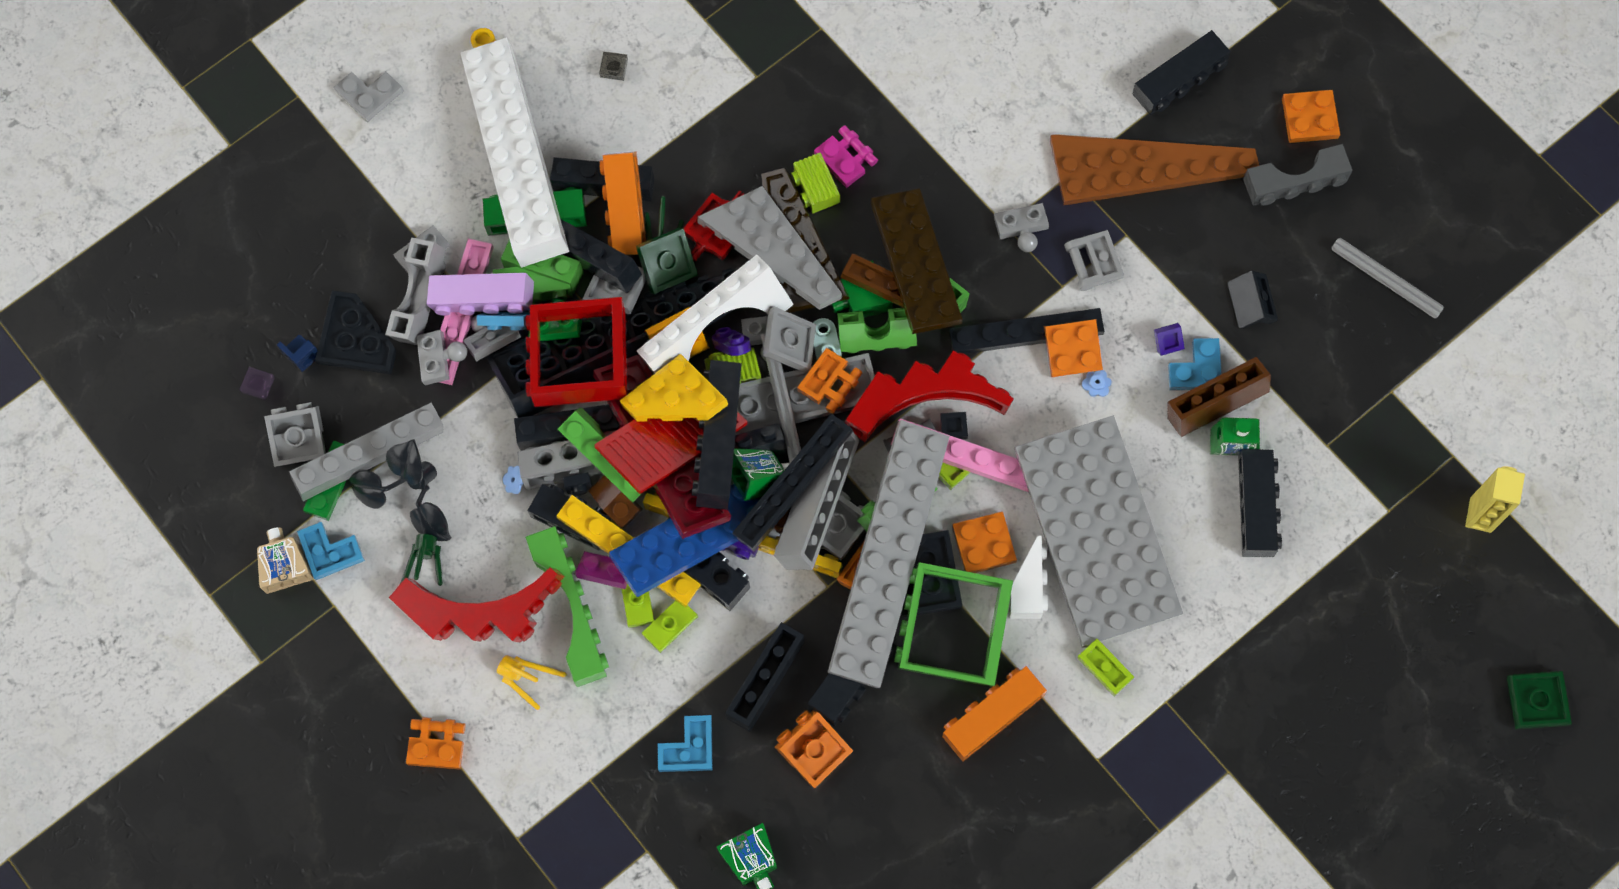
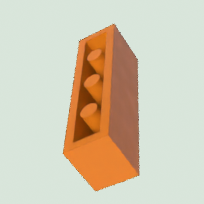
[600,151,646,255]
[943,666,1047,762]

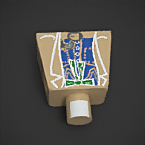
[257,528,314,594]

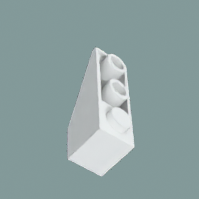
[1009,536,1048,619]

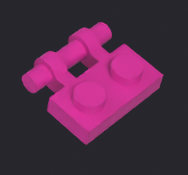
[814,125,878,188]

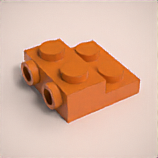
[775,710,853,788]

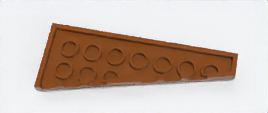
[1050,135,1259,205]

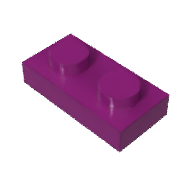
[575,551,627,589]

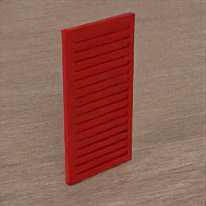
[594,411,748,494]

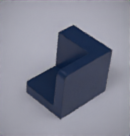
[277,335,318,372]

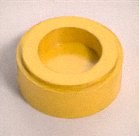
[471,28,496,48]

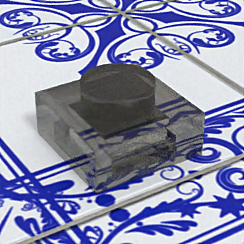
[599,51,628,81]

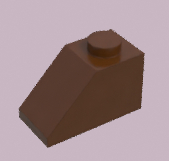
[589,475,643,528]

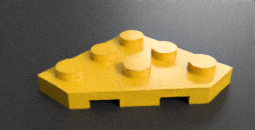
[620,354,728,422]

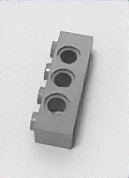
[517,430,616,490]

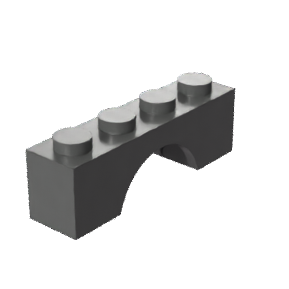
[1243,144,1353,206]

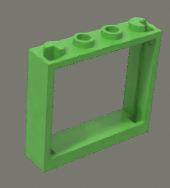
[894,562,1013,687]

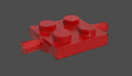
[683,191,744,262]

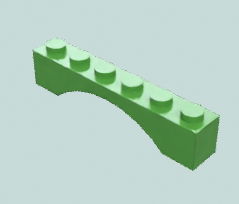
[525,526,609,687]

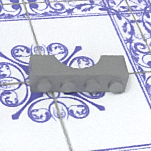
[385,237,446,345]

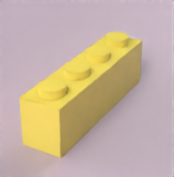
[1465,466,1525,533]

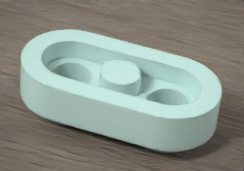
[813,318,842,360]

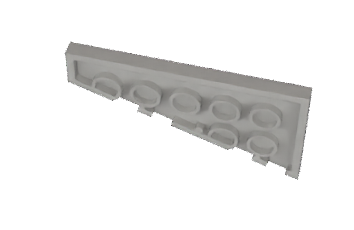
[698,186,842,310]

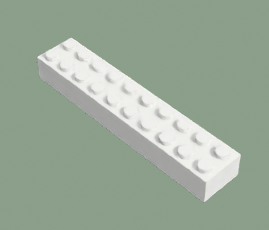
[461,37,569,268]

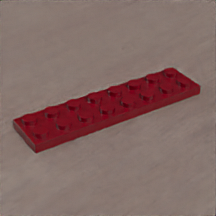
[593,355,731,539]

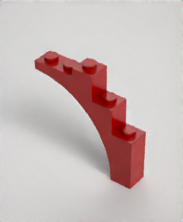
[845,350,1014,442]
[389,567,565,643]

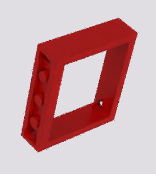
[526,297,628,407]

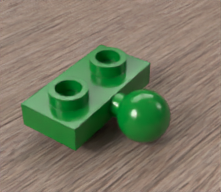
[528,297,582,341]

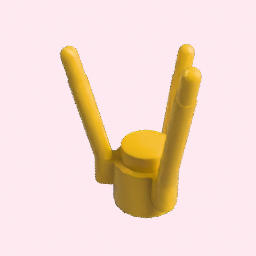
[497,655,567,710]

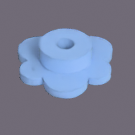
[1082,370,1112,397]
[503,466,523,494]

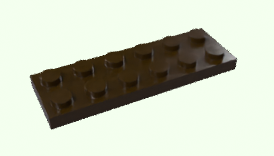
[871,188,963,334]

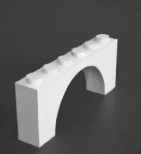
[637,255,794,374]

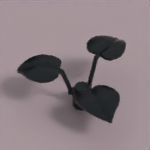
[350,439,452,541]

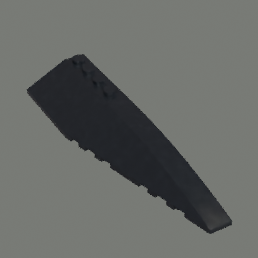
[486,268,776,418]

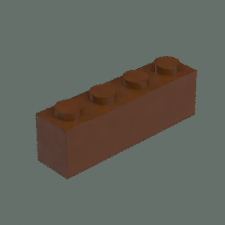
[1167,357,1271,437]

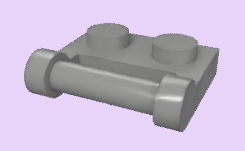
[1064,230,1124,291]

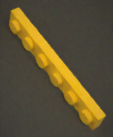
[556,495,701,607]

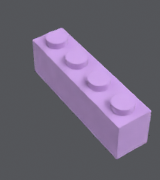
[427,273,534,316]

